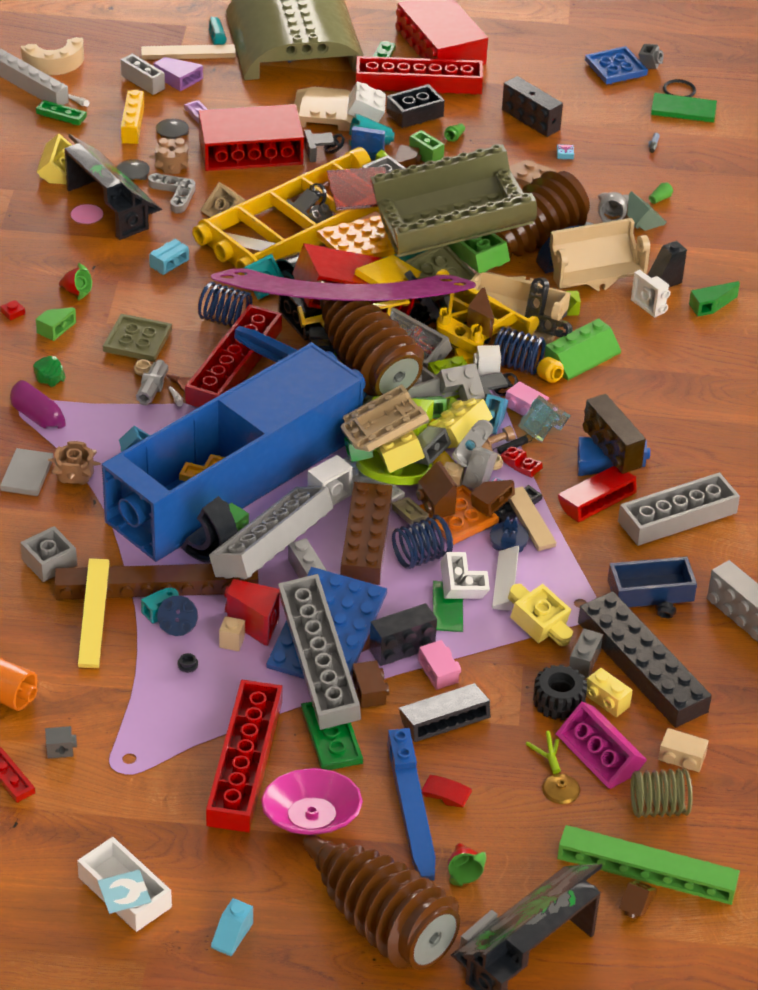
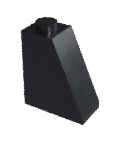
[648,241,687,288]

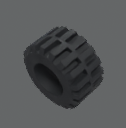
[533,665,587,720]

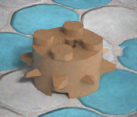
[149,138,195,174]
[48,441,101,485]

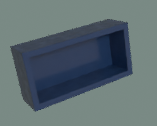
[607,557,697,607]

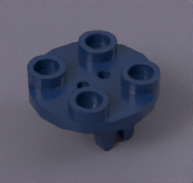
[490,517,529,552]
[157,595,198,636]

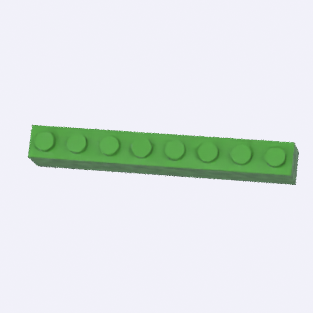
[557,825,740,905]

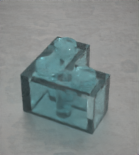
[518,395,571,442]

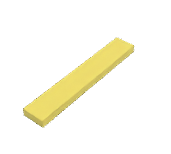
[78,559,110,668]

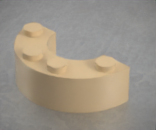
[21,37,84,75]

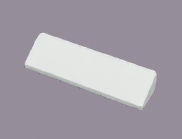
[492,546,519,611]

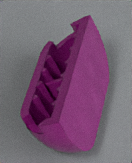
[10,380,66,429]

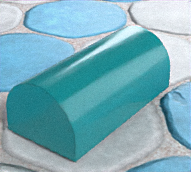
[208,17,227,45]

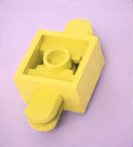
[508,584,573,646]

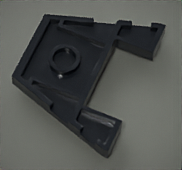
[405,270,440,323]

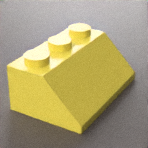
[36,134,72,184]

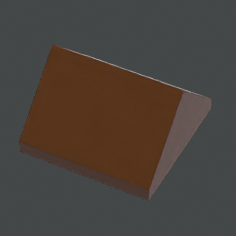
[467,287,494,338]

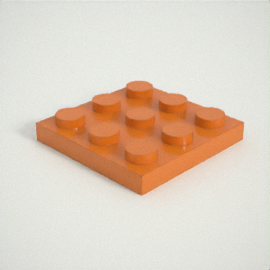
[419,485,499,545]

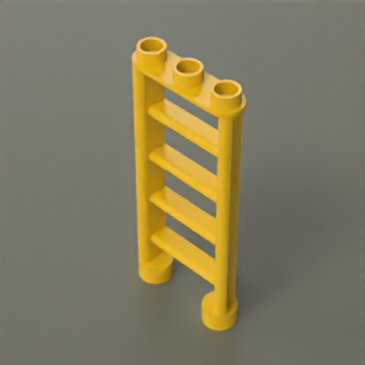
[192,147,380,275]

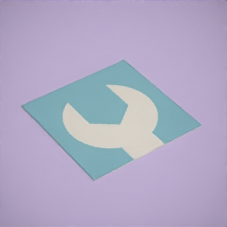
[97,869,152,914]

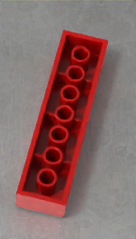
[356,56,483,95]
[185,304,282,407]
[206,679,283,833]

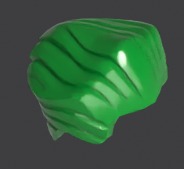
[33,356,66,387]

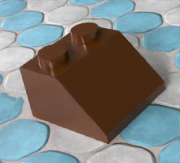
[416,461,457,520]

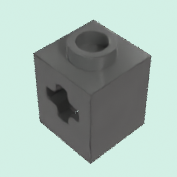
[45,726,77,759]

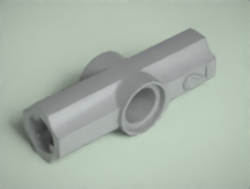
[136,360,168,405]

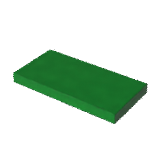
[651,93,717,123]
[301,702,363,770]

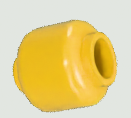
[537,357,564,383]

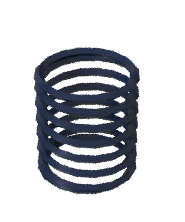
[198,281,253,327]
[493,326,546,375]
[392,515,453,569]

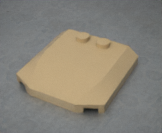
[294,87,355,131]
[341,385,429,452]

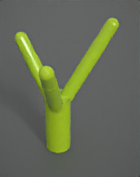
[526,731,561,774]

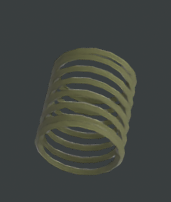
[630,768,693,818]

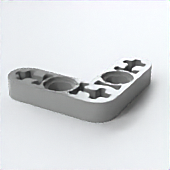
[148,173,195,213]

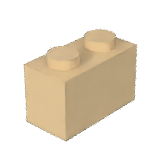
[658,728,709,772]

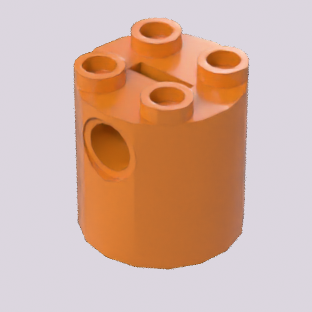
[0,657,38,711]

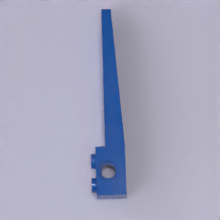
[234,326,367,399]
[387,728,435,881]

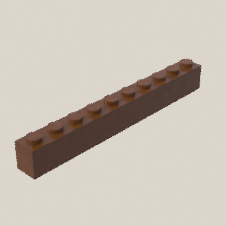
[55,564,259,600]

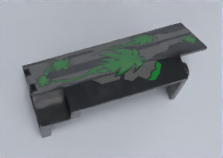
[64,133,163,240]
[451,864,602,990]

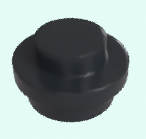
[656,601,676,619]
[177,653,198,673]

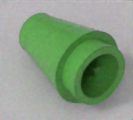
[444,123,465,142]
[649,182,673,204]

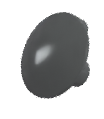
[156,118,189,139]
[117,159,150,180]
[309,203,334,224]

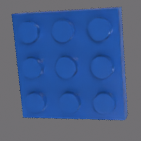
[585,46,648,84]

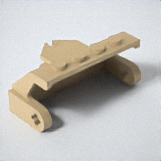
[550,218,650,291]
[470,272,571,344]

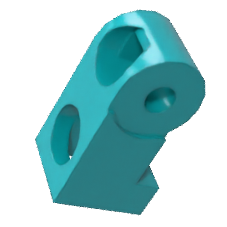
[141,588,179,624]

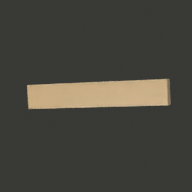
[141,44,236,60]

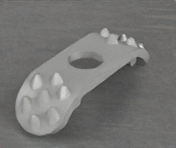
[452,419,493,468]

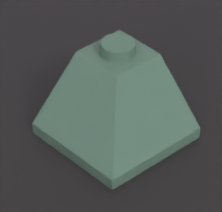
[627,191,667,231]

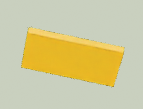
[354,255,421,284]

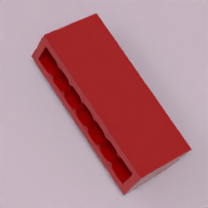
[558,466,637,523]

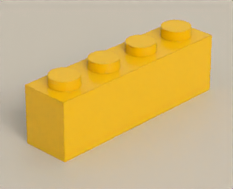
[121,90,144,144]

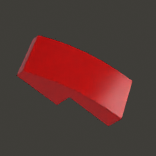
[500,446,543,478]
[421,775,472,808]

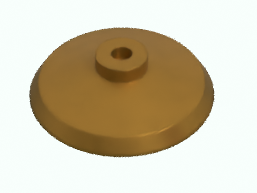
[542,774,581,804]

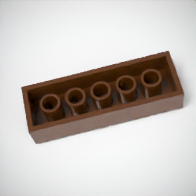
[340,482,393,585]

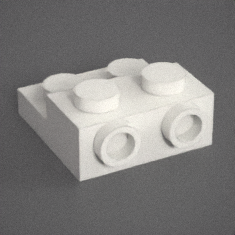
[631,270,670,317]

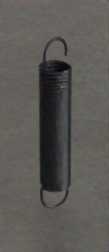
[493,434,533,455]

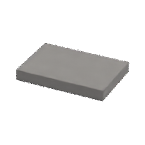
[0,448,54,496]

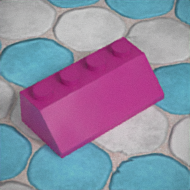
[556,702,647,789]

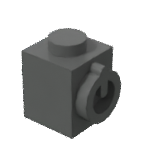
[638,44,664,69]

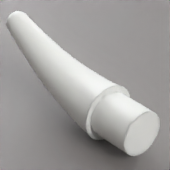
[68,94,89,106]
[168,386,183,406]

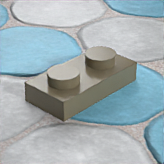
[392,497,429,525]

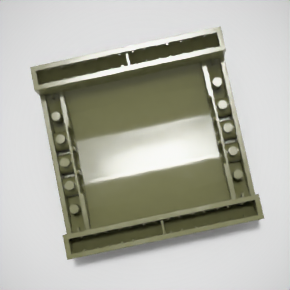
[226,0,364,80]

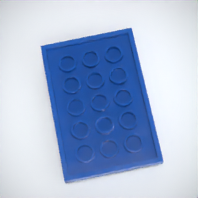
[266,567,387,679]

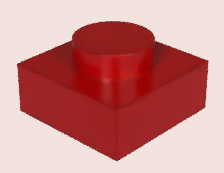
[0,300,25,321]

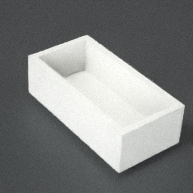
[77,837,172,932]

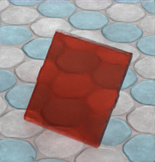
[327,167,387,211]

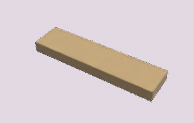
[508,486,557,551]

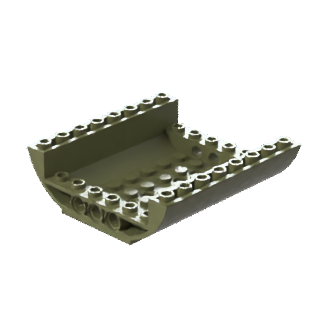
[370,144,537,258]

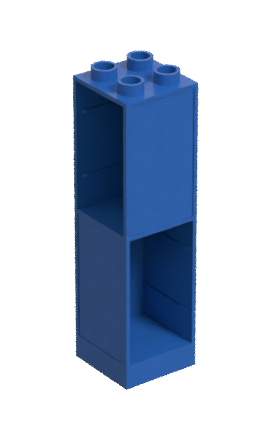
[102,342,366,562]

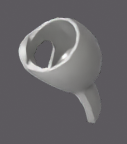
[598,192,629,223]

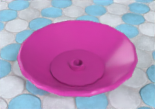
[261,768,363,835]

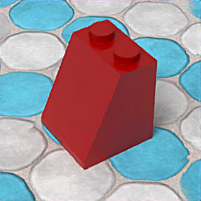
[224,579,280,646]

